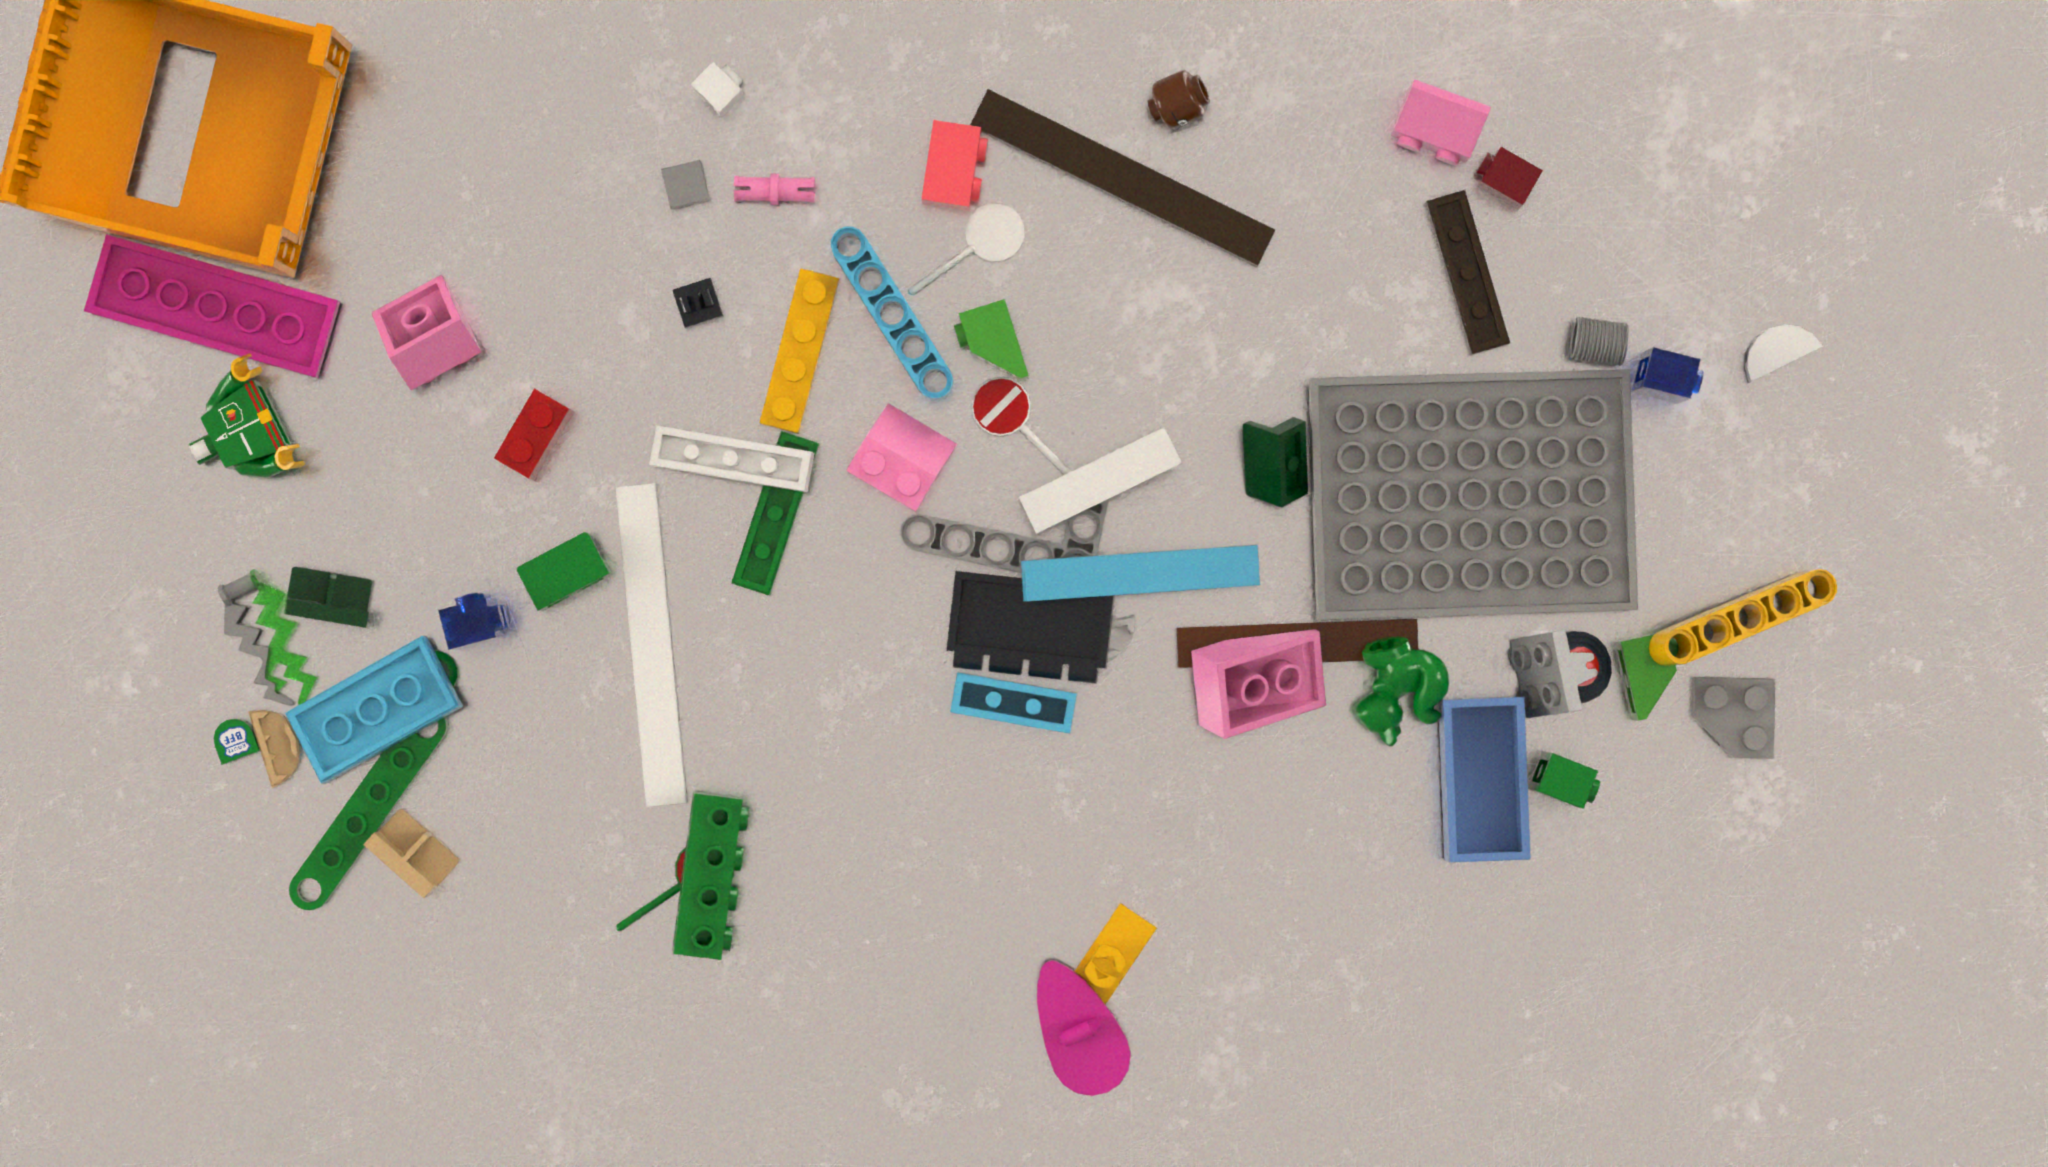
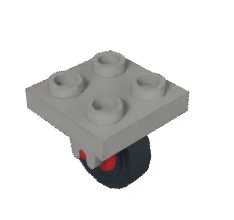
[1510,630,1612,718]

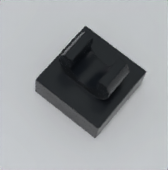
[672,278,724,329]

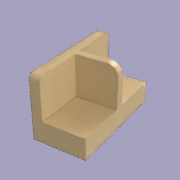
[363,809,460,899]

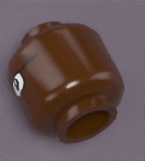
[1147,70,1210,129]

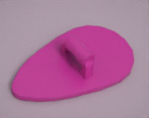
[1037,960,1131,1096]

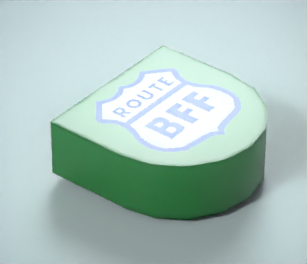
[213,719,260,765]

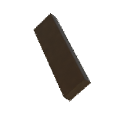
[1425,190,1510,356]

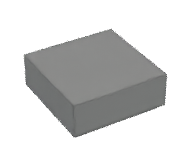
[661,160,710,209]

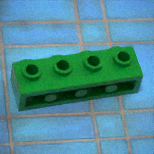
[672,791,749,960]

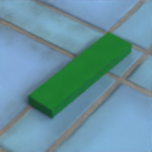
[731,431,820,596]

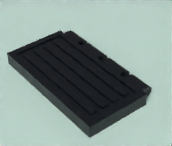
[946,571,1115,684]

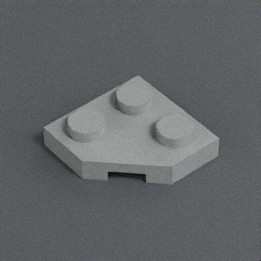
[1692,677,1775,759]

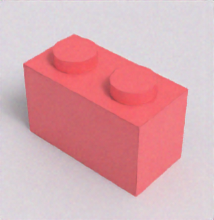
[921,120,988,211]

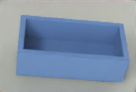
[1438,697,1531,862]

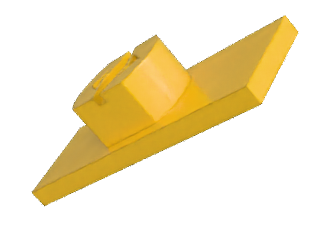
[1075,903,1157,1005]

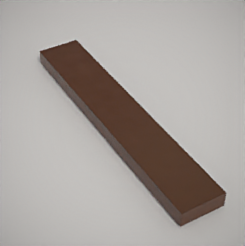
[1176,619,1419,668]

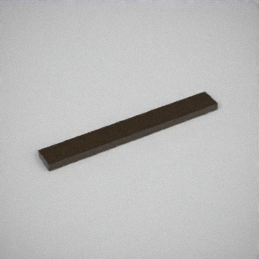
[970,89,1275,267]

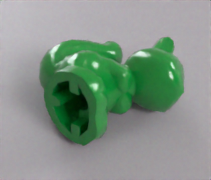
[1352,636,1449,747]

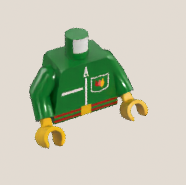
[189,353,305,478]

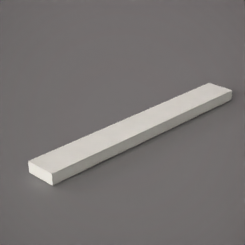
[615,483,687,807]

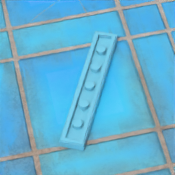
[1021,545,1260,601]

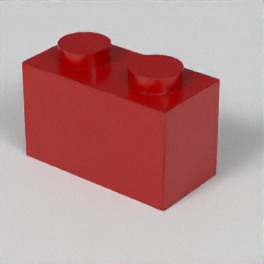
[494,388,574,480]

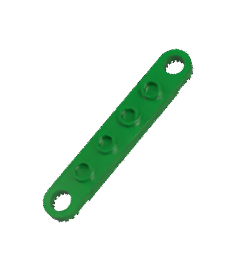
[289,717,448,910]

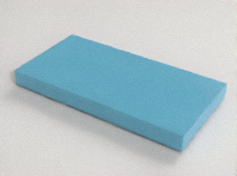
[285,636,463,784]

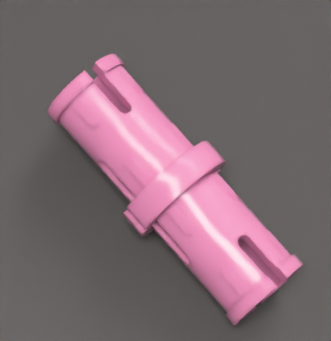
[734,173,815,205]

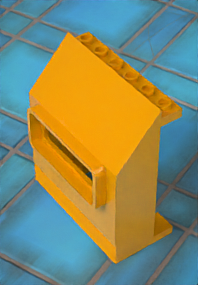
[0,0,352,278]

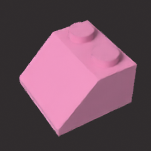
[1391,79,1491,165]
[371,274,481,390]
[846,403,957,513]

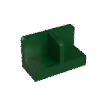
[1243,417,1308,508]
[284,567,372,628]

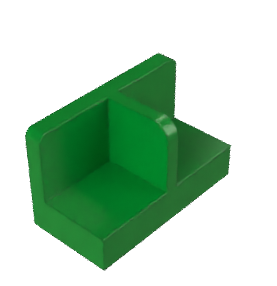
[517,532,613,611]

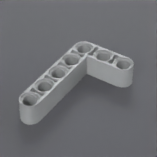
[900,499,1109,574]

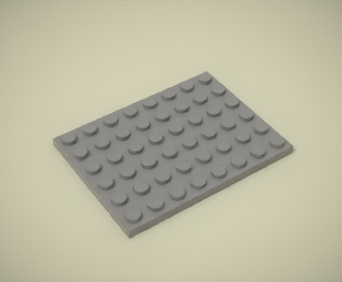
[1309,369,1638,620]

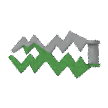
[218,569,317,706]

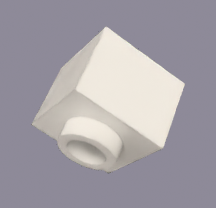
[691,62,744,118]

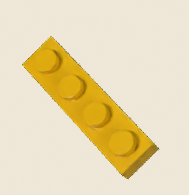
[759,268,840,434]

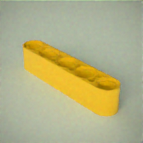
[1649,569,1837,666]

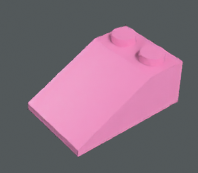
[1191,629,1326,739]

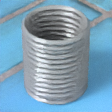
[1569,316,1629,366]

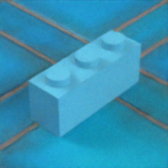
[950,672,1077,734]

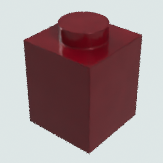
[1476,147,1543,210]

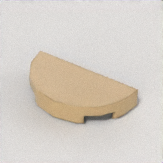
[248,710,302,788]

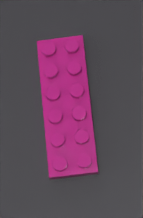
[84,234,340,378]

